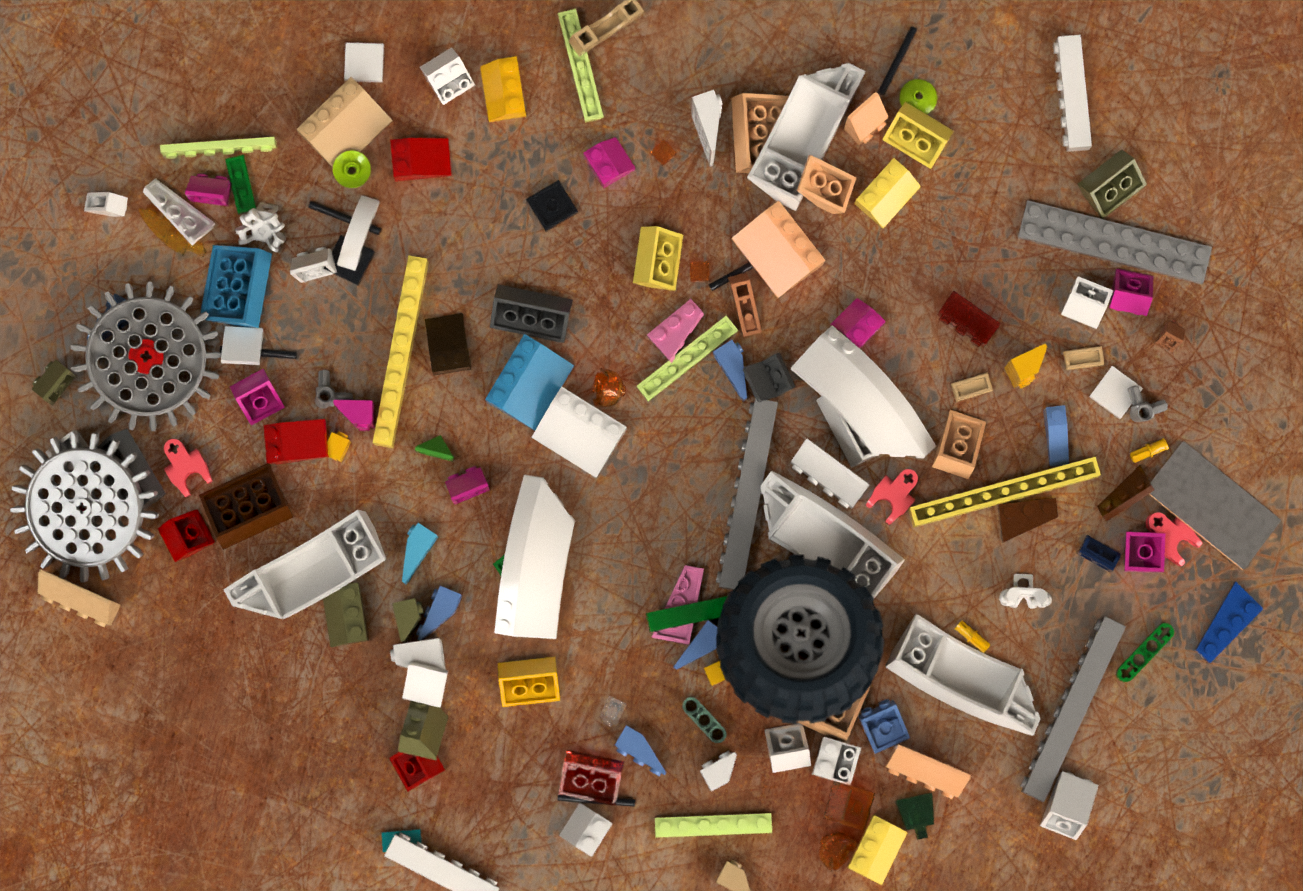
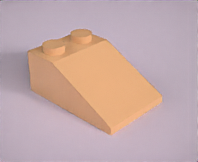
[844,92,888,145]
[797,155,856,214]
[932,410,986,479]

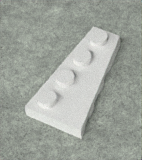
[143,178,215,245]

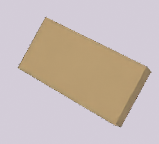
[1063,346,1105,371]
[950,373,993,402]

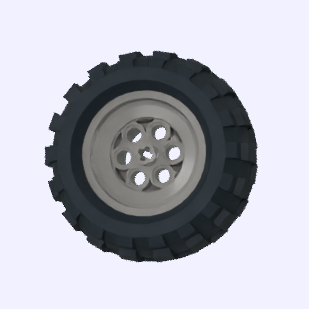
[716,555,884,724]

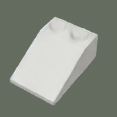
[290,247,337,283]

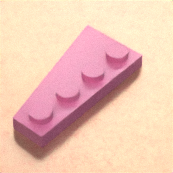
[651,565,704,645]

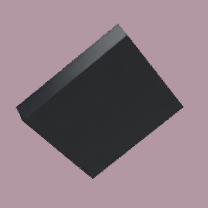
[526,180,578,232]
[324,235,375,286]

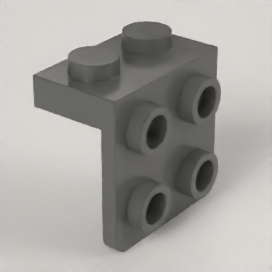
[743,353,796,402]

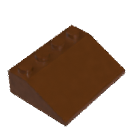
[199,463,293,550]

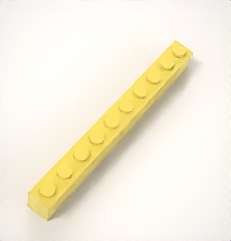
[373,255,429,448]
[908,457,1101,528]

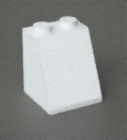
[390,638,446,670]
[1040,771,1099,840]

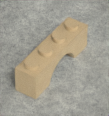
[568,0,644,57]

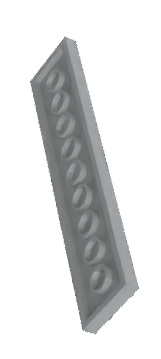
[1018,200,1212,285]

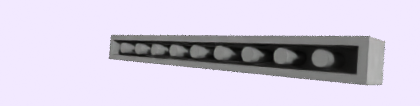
[716,398,778,590]
[1020,617,1126,802]

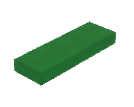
[225,155,256,215]

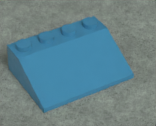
[200,245,272,328]
[485,334,574,431]

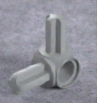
[315,370,353,409]
[1128,386,1168,423]

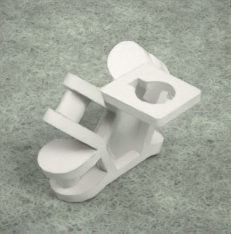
[235,202,286,252]
[999,574,1052,609]

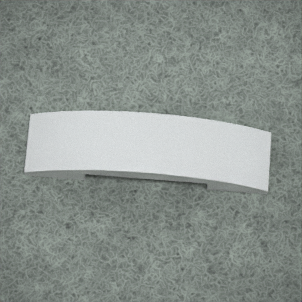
[337,195,380,271]

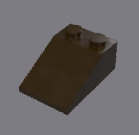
[425,313,471,376]

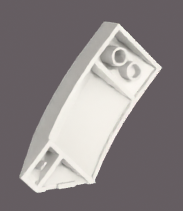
[747,63,865,211]
[791,326,936,458]
[760,471,905,598]
[494,474,576,639]
[223,510,386,619]
[885,614,1040,735]

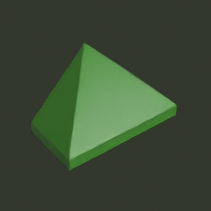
[415,435,454,462]

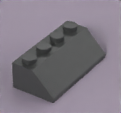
[490,284,573,343]
[98,429,166,509]

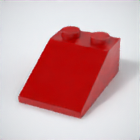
[390,138,452,181]
[263,419,329,465]

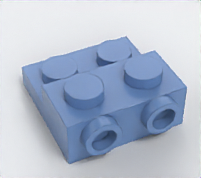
[858,699,910,754]

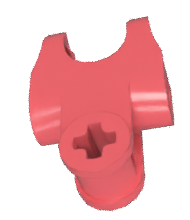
[164,439,213,498]
[865,469,918,525]
[1145,512,1203,567]

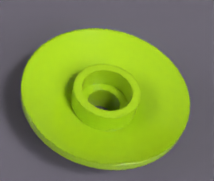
[899,79,937,114]
[333,150,371,188]

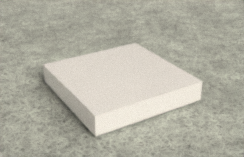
[344,43,384,82]
[221,326,264,365]
[1089,366,1143,419]
[403,661,448,707]

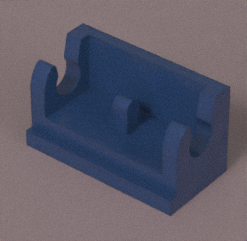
[1076,535,1121,572]

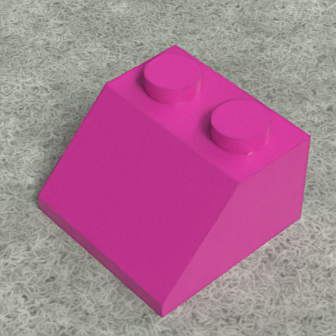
[583,137,636,189]
[185,174,231,206]
[1110,268,1153,316]
[830,298,886,348]
[230,368,285,426]
[333,400,375,431]
[445,466,490,505]
[1124,532,1165,572]

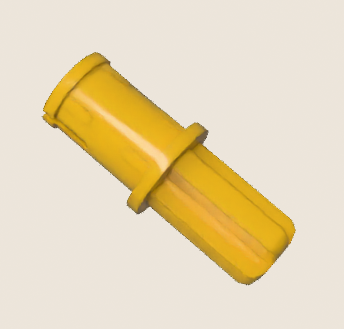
[1130,438,1169,463]
[955,620,990,653]

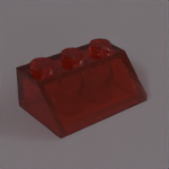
[937,291,1001,348]
[558,750,624,806]

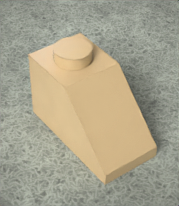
[716,860,750,891]

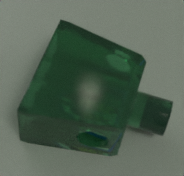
[895,793,934,840]

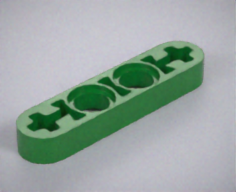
[1116,623,1174,682]

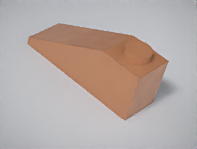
[728,273,762,337]
[1155,321,1186,352]

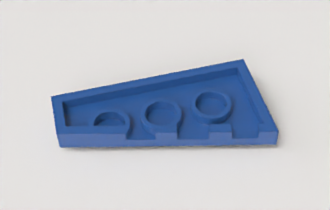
[1195,582,1263,663]

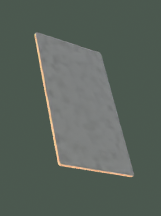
[1149,441,1281,570]

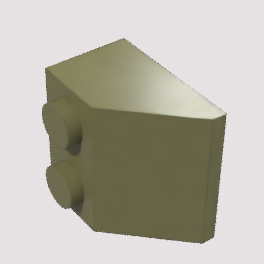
[32,359,77,406]
[392,598,424,643]

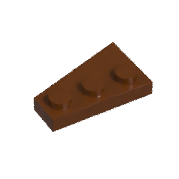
[1097,465,1155,522]
[998,498,1058,543]

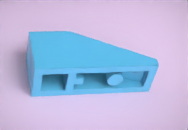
[402,523,438,585]

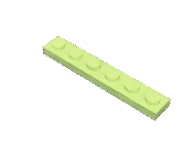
[558,9,604,123]
[160,137,277,159]
[636,316,738,402]
[655,813,772,837]

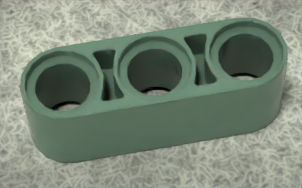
[682,697,726,743]

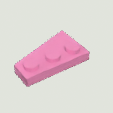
[647,299,704,363]

